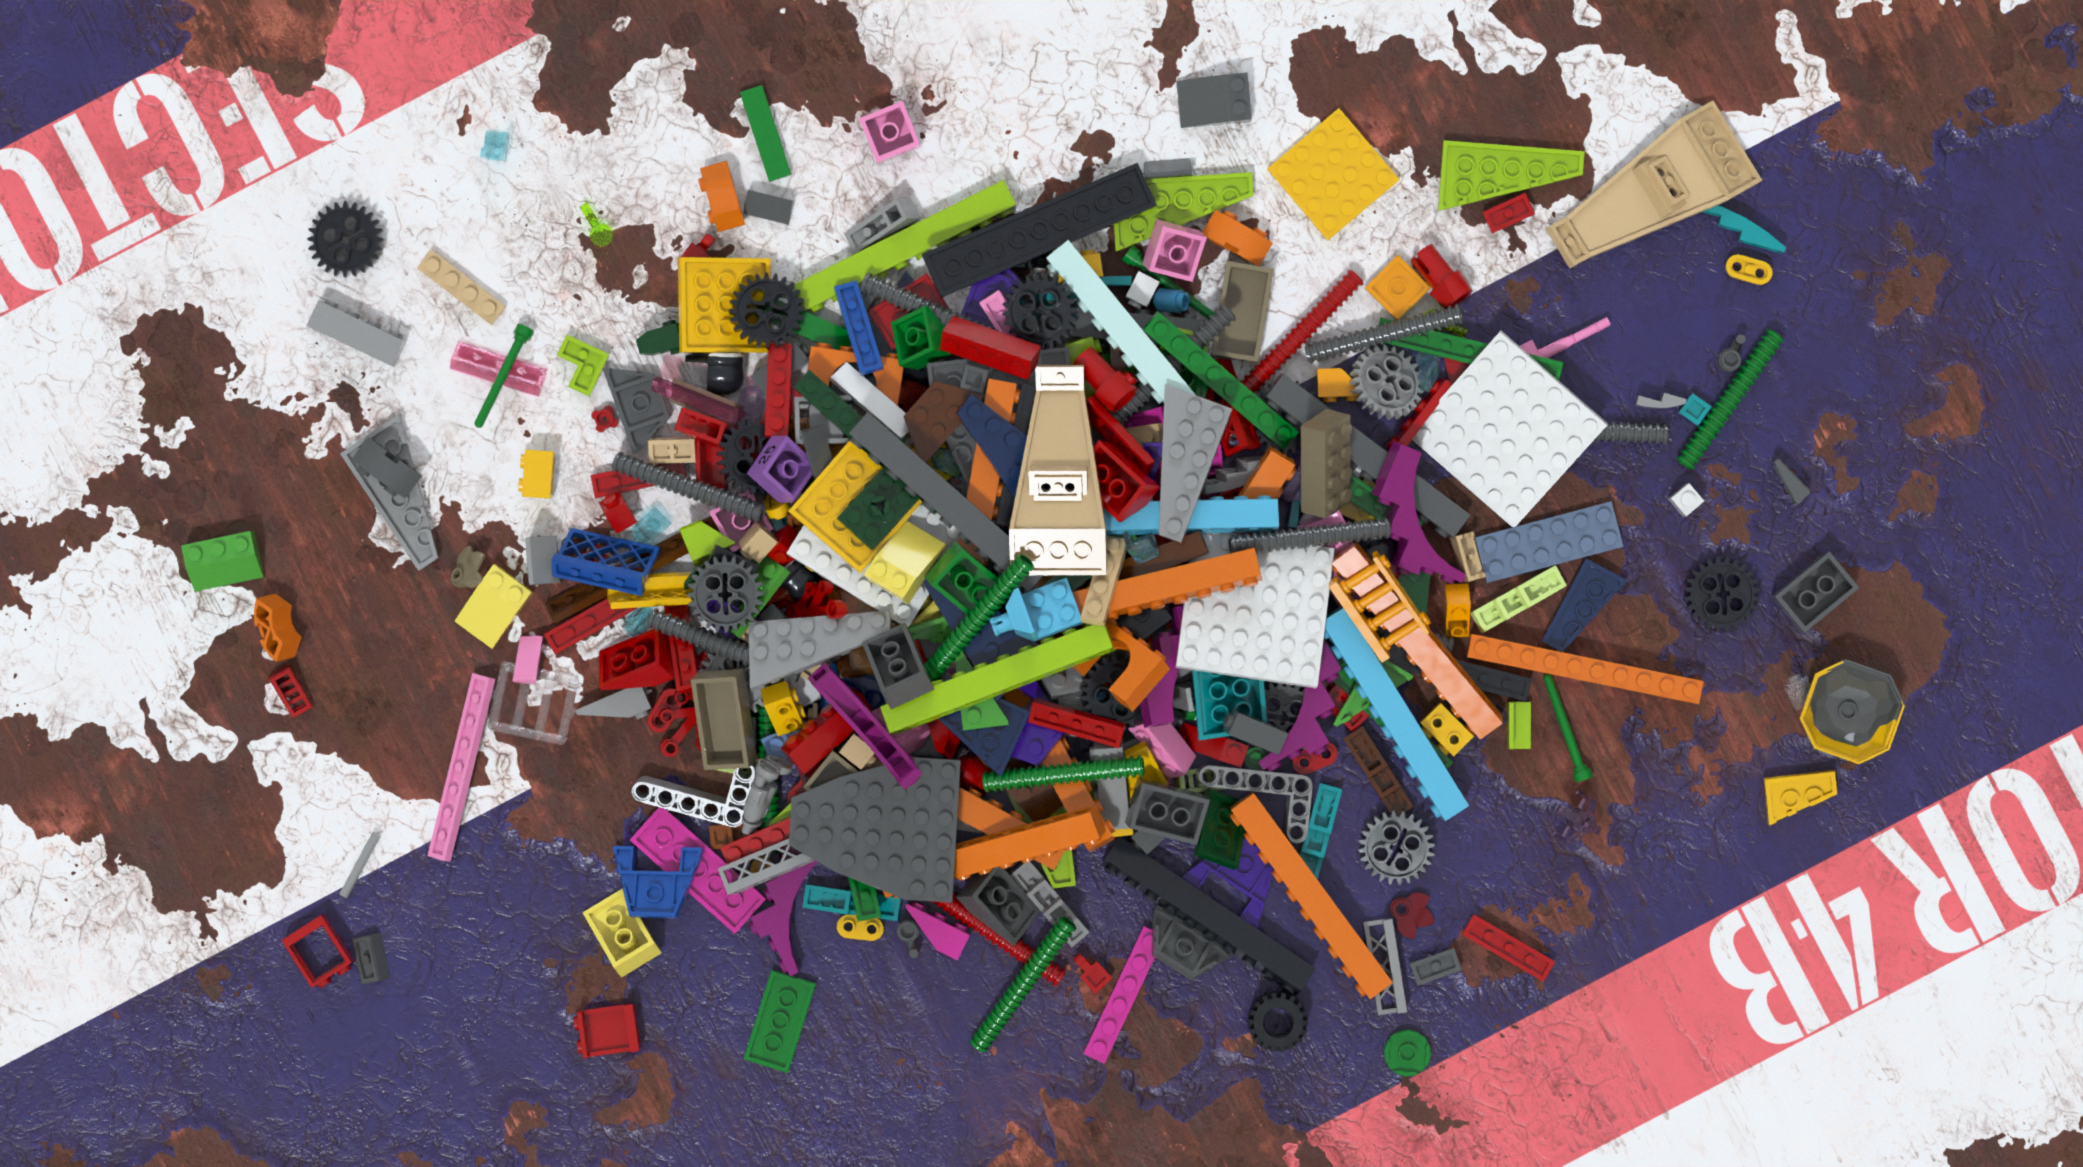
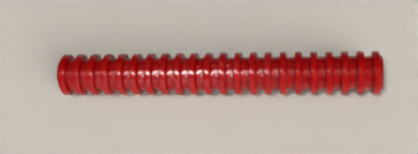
[1240,270,1364,395]
[930,893,1066,987]

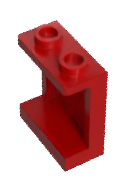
[573,1003,641,1059]

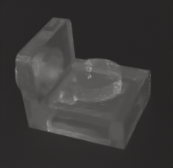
[1783,673,1810,711]

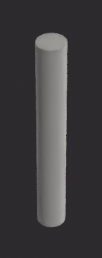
[339,832,381,898]

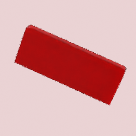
[695,439,728,492]

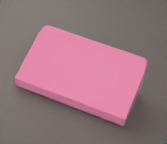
[513,636,543,685]

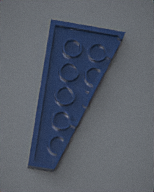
[937,673,1030,777]

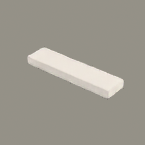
[830,362,909,441]

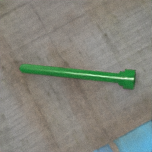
[1122,245,1215,320]
[474,324,534,428]
[1543,673,1593,783]

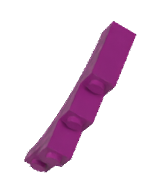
[1371,441,1466,584]
[1140,603,1183,728]
[1259,639,1342,772]
[808,662,923,789]
[749,846,818,976]

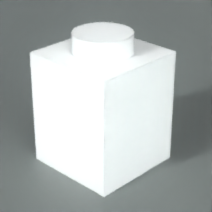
[1125,271,1159,309]
[1668,483,1704,517]

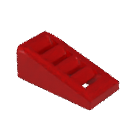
[269,664,313,719]

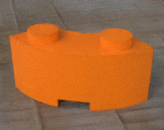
[698,161,745,232]
[1202,210,1273,266]
[254,593,302,662]

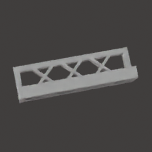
[718,839,815,895]
[1363,918,1407,1015]

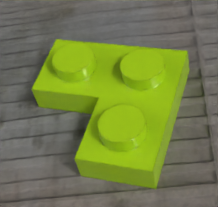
[557,334,610,397]

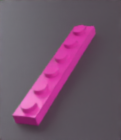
[1083,926,1155,1064]

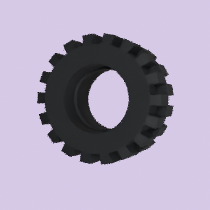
[1248,991,1308,1052]

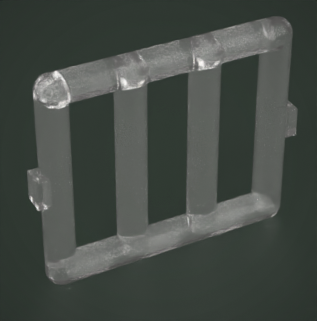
[488,661,579,745]

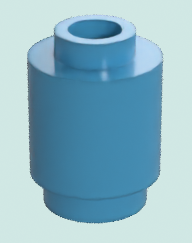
[1153,288,1190,313]

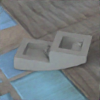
[1634,393,1687,409]

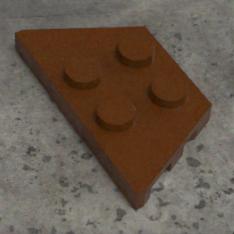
[903,381,985,463]

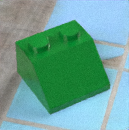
[891,306,951,370]

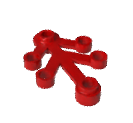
[786,580,848,619]
[659,691,701,757]

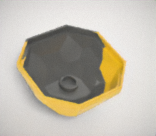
[1799,659,1905,764]

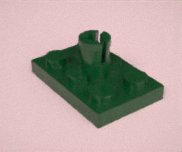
[837,466,920,551]
[1194,788,1244,870]

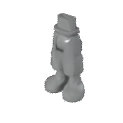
[741,755,793,835]

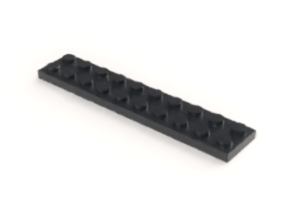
[922,163,1157,298]

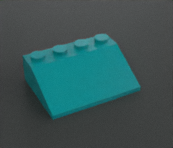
[1192,670,1267,740]

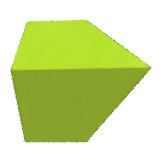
[679,519,736,567]

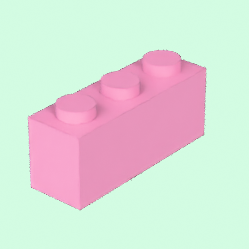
[1128,714,1196,779]

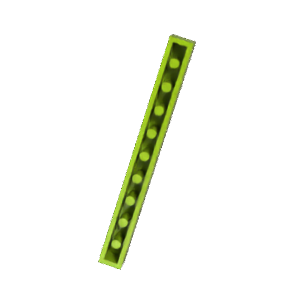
[794,180,1017,313]
[880,623,1115,736]

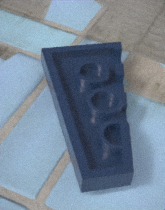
[1541,558,1628,652]

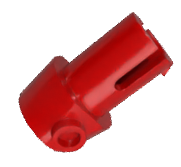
[1411,244,1473,309]
[1073,347,1137,412]

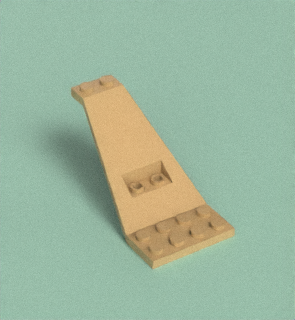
[1546,101,1762,269]
[1009,365,1107,575]

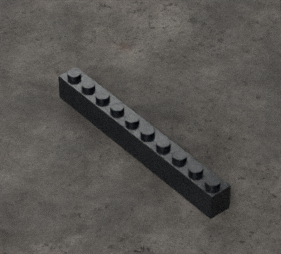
[1100,837,1316,996]

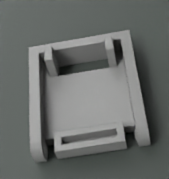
[794,395,852,445]

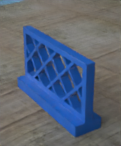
[551,528,660,596]

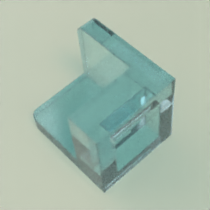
[480,131,510,162]
[1123,531,1160,565]

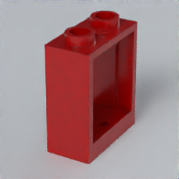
[281,914,354,988]

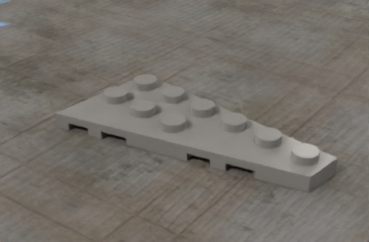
[1159,384,1232,544]
[340,414,439,571]
[749,610,892,692]

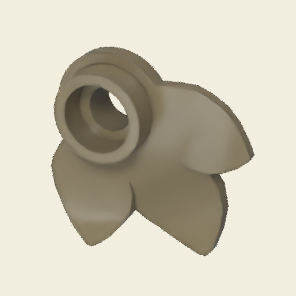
[451,546,485,588]

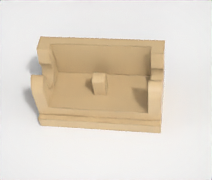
[648,436,696,464]
[1450,531,1487,583]

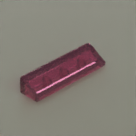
[450,341,548,397]
[651,376,746,424]

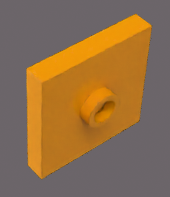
[1364,255,1431,321]

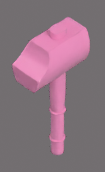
[1520,317,1611,358]

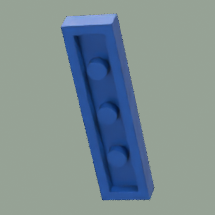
[834,280,883,376]

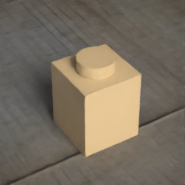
[738,523,778,563]
[839,734,878,770]

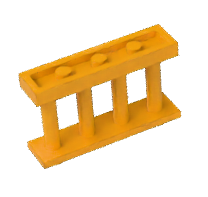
[1329,550,1431,663]

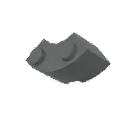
[351,437,422,498]

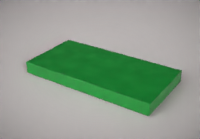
[743,969,817,1073]

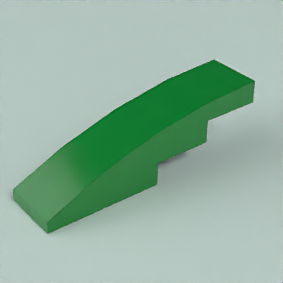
[755,295,851,350]

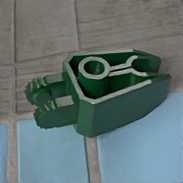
[636,320,679,356]

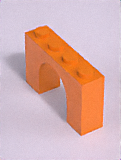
[807,343,904,407]
[1071,620,1170,712]

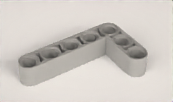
[632,761,757,827]
[1195,765,1313,843]

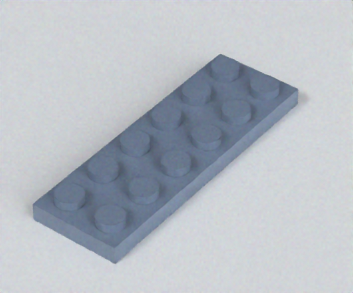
[1475,501,1624,583]

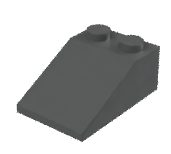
[1176,72,1252,128]
[956,866,1040,945]

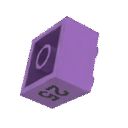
[747,436,812,503]

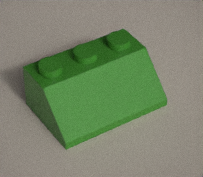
[181,531,264,592]

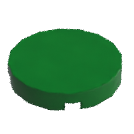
[1384,1029,1431,1077]

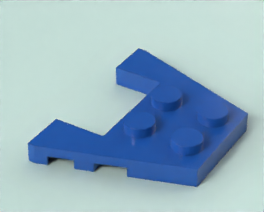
[613,846,704,919]

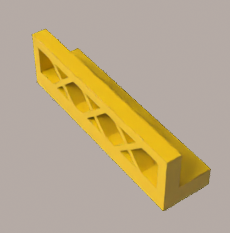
[607,571,694,609]

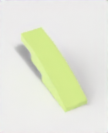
[1470,565,1567,634]

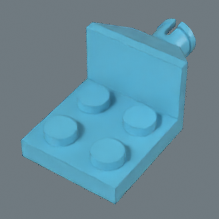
[989,578,1083,642]

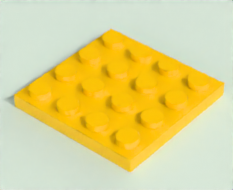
[1267,108,1400,241]
[678,257,772,353]
[788,441,922,574]

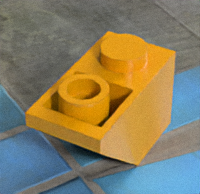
[1316,368,1359,402]
[1444,584,1471,637]

